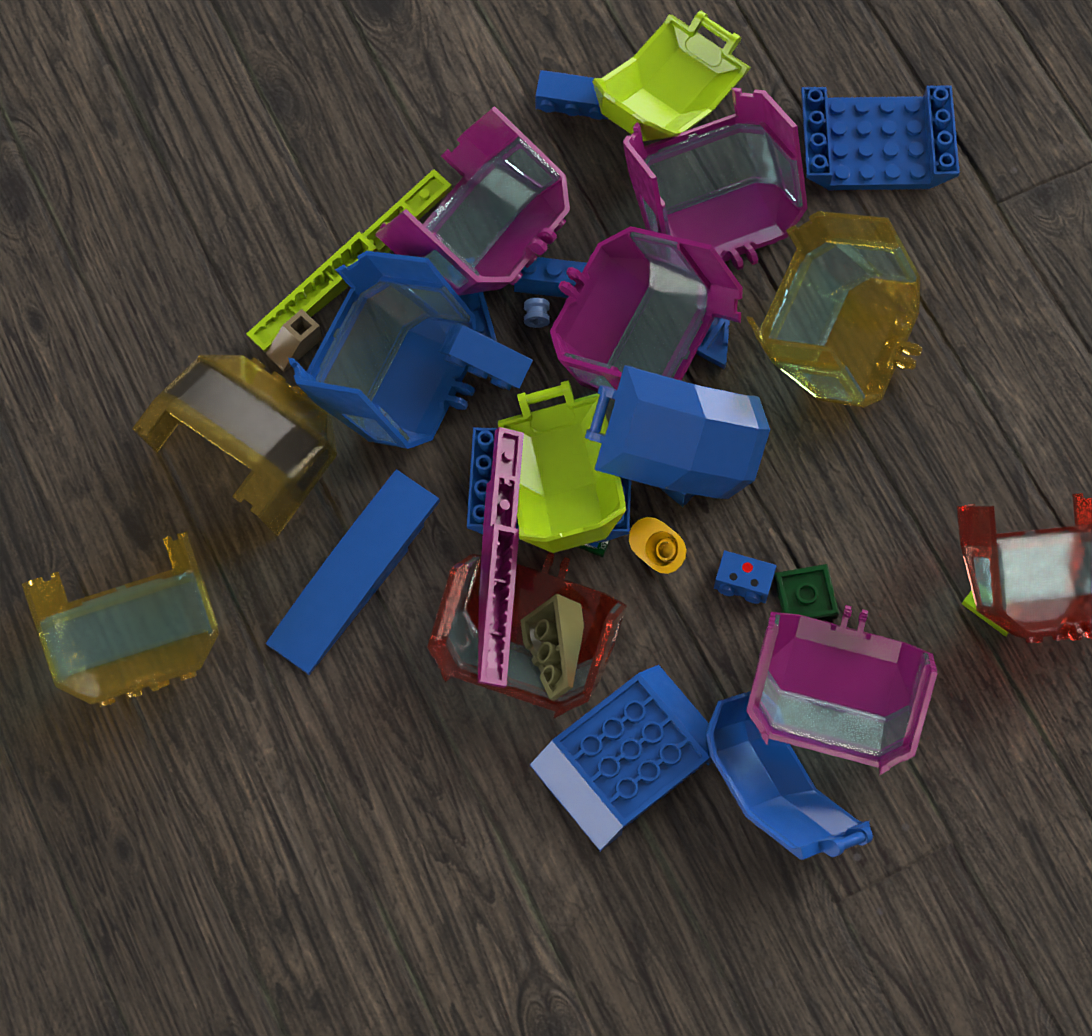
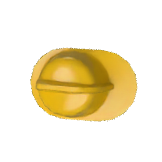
[629,517,686,574]

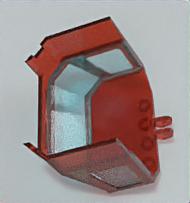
[957,493,1092,643]
[427,552,627,719]

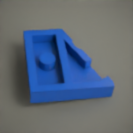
[696,317,730,369]

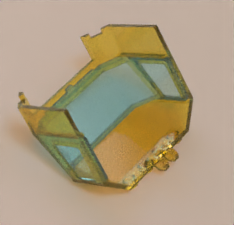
[746,211,922,407]
[22,531,220,707]

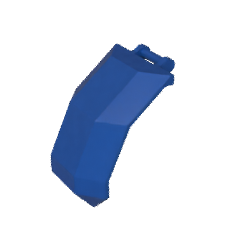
[585,365,770,499]
[706,691,873,860]

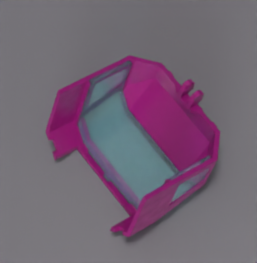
[623,87,808,270]
[375,106,570,296]
[550,226,743,400]
[746,605,937,775]

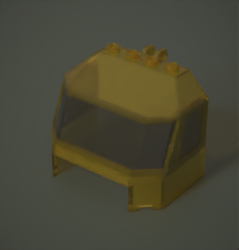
[132,355,337,536]

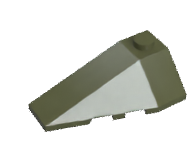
[521,594,584,701]

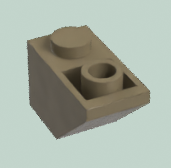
[266,309,322,372]

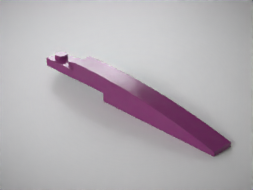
[478,427,524,688]

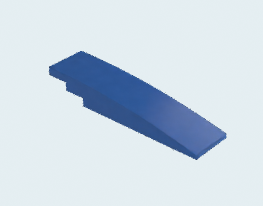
[266,469,440,675]

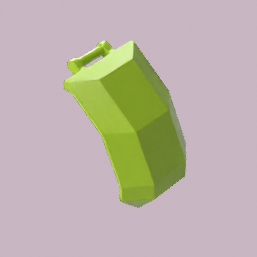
[592,10,751,141]
[498,380,626,553]

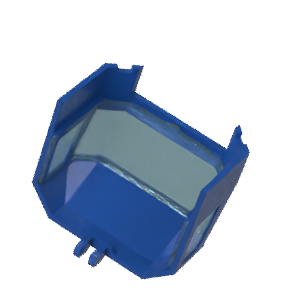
[288,251,476,449]

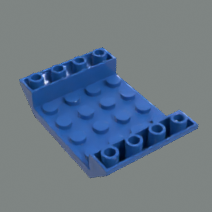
[801,86,960,190]
[530,665,713,852]

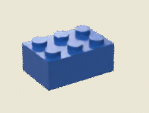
[439,324,533,391]

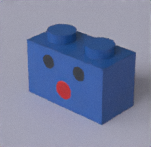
[714,550,777,604]

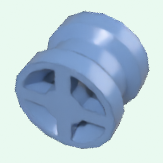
[524,298,550,328]

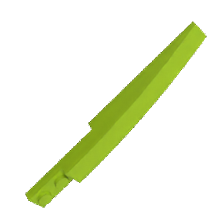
[246,169,452,352]

